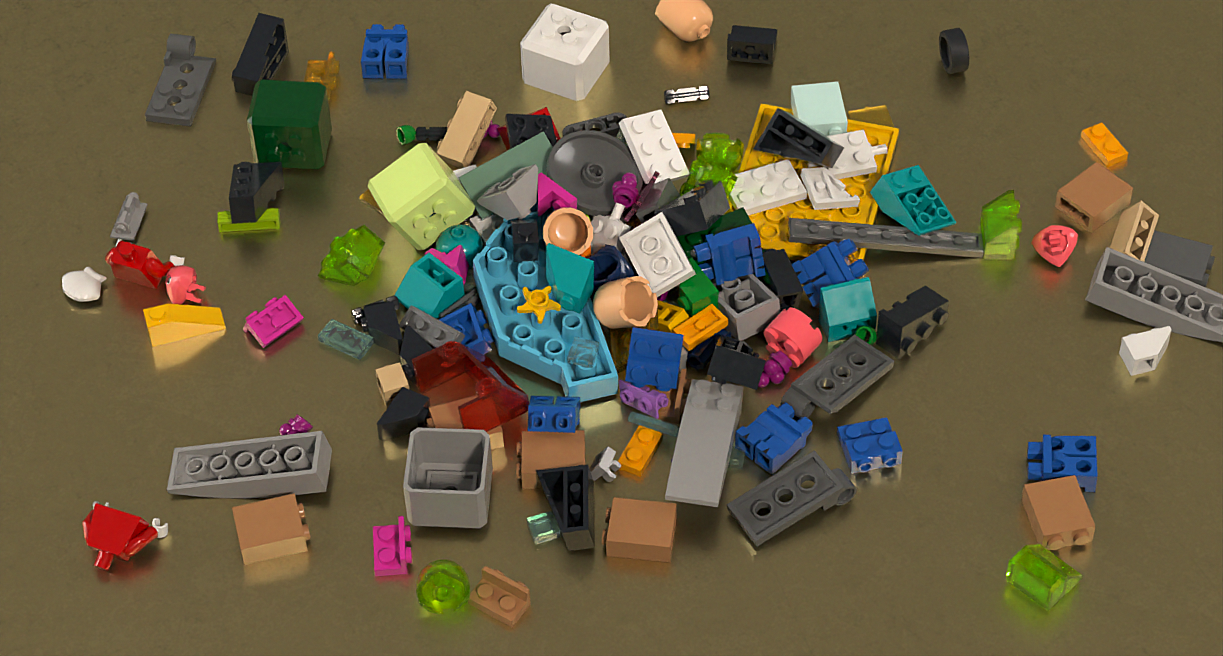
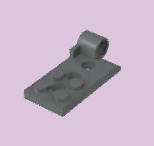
[145,33,216,127]
[780,335,894,419]
[726,450,857,547]

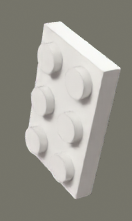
[619,110,690,188]
[722,159,807,215]
[619,212,696,297]

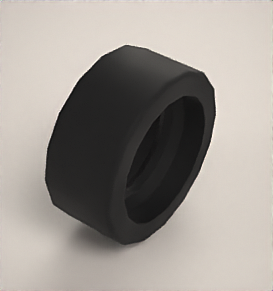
[939,28,970,74]

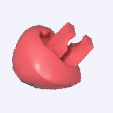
[1031,225,1078,267]
[166,265,206,305]

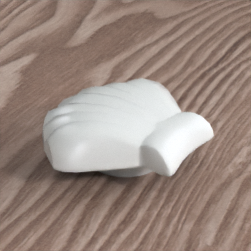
[62,267,107,302]

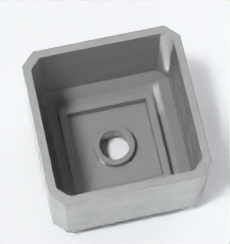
[403,428,493,528]

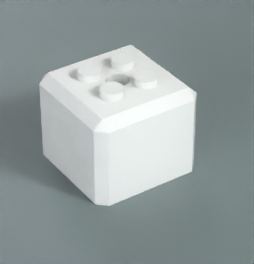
[520,3,610,101]

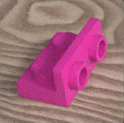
[243,295,304,348]
[373,516,412,576]

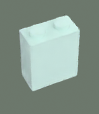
[791,82,848,136]

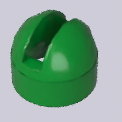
[396,125,416,145]
[855,326,877,345]

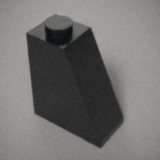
[761,249,803,312]

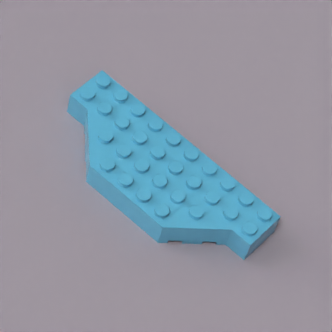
[473,186,618,402]

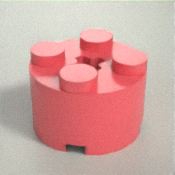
[763,307,823,368]

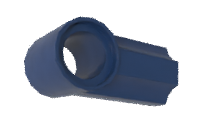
[687,329,731,370]

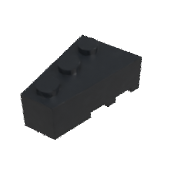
[232,13,289,96]
[753,108,844,168]
[229,162,284,224]
[654,179,730,237]
[876,285,949,359]
[707,335,766,390]
[536,464,595,551]

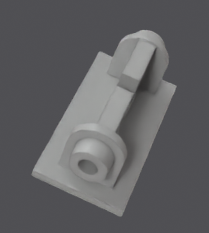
[110,192,147,241]

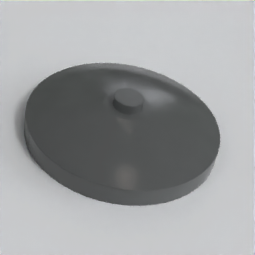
[546,130,643,216]

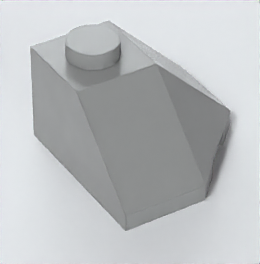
[477,164,538,220]

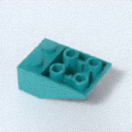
[870,165,956,236]

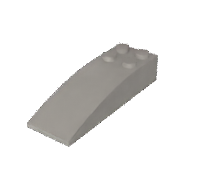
[1085,247,1223,342]
[710,274,780,341]
[665,379,743,507]
[167,431,332,499]

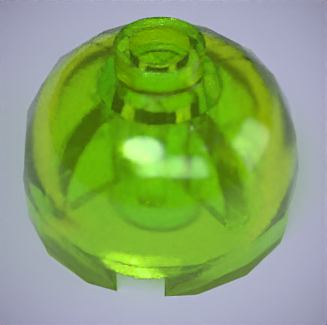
[696,133,744,177]
[416,559,470,614]

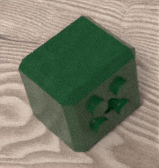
[247,80,332,169]

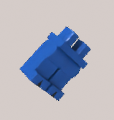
[361,24,409,79]
[694,223,766,285]
[792,239,869,308]
[528,396,580,433]
[735,402,813,475]
[1027,434,1098,492]

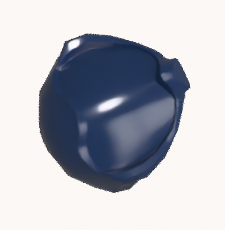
[588,244,635,300]

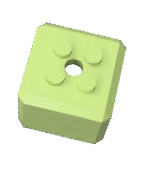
[368,143,475,250]

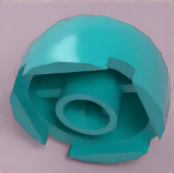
[436,224,484,272]

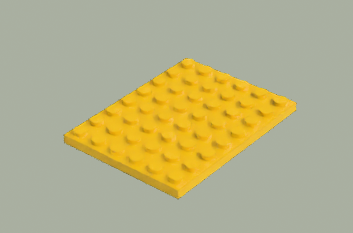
[725,104,899,264]

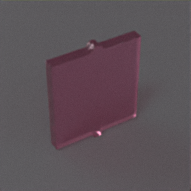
[624,171,660,222]

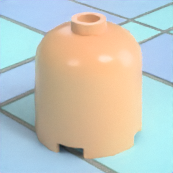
[655,0,713,42]
[543,207,593,255]
[593,276,658,329]

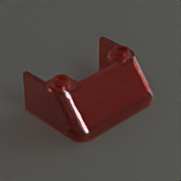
[412,341,529,432]

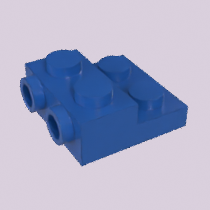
[434,303,494,367]
[625,327,684,391]
[837,417,903,474]

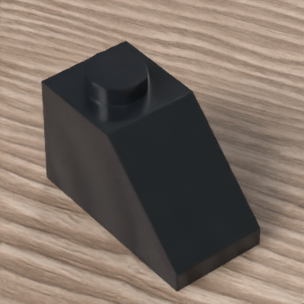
[511,219,539,262]
[360,301,403,356]
[400,325,441,386]
[377,387,431,441]

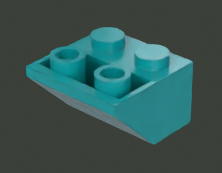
[395,252,464,319]
[818,277,877,342]

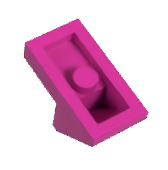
[538,172,577,216]
[425,245,469,285]

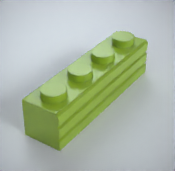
[217,208,280,233]

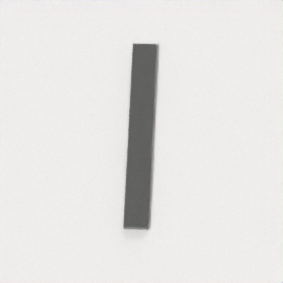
[788,218,984,258]

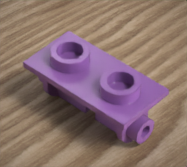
[618,379,669,419]

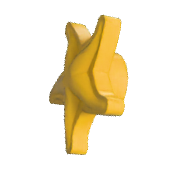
[517,286,561,324]

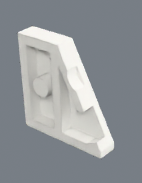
[800,167,860,210]

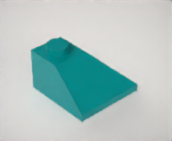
[546,243,594,314]

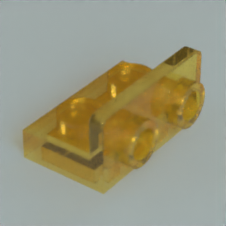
[304,52,340,100]

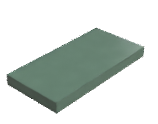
[458,131,553,221]

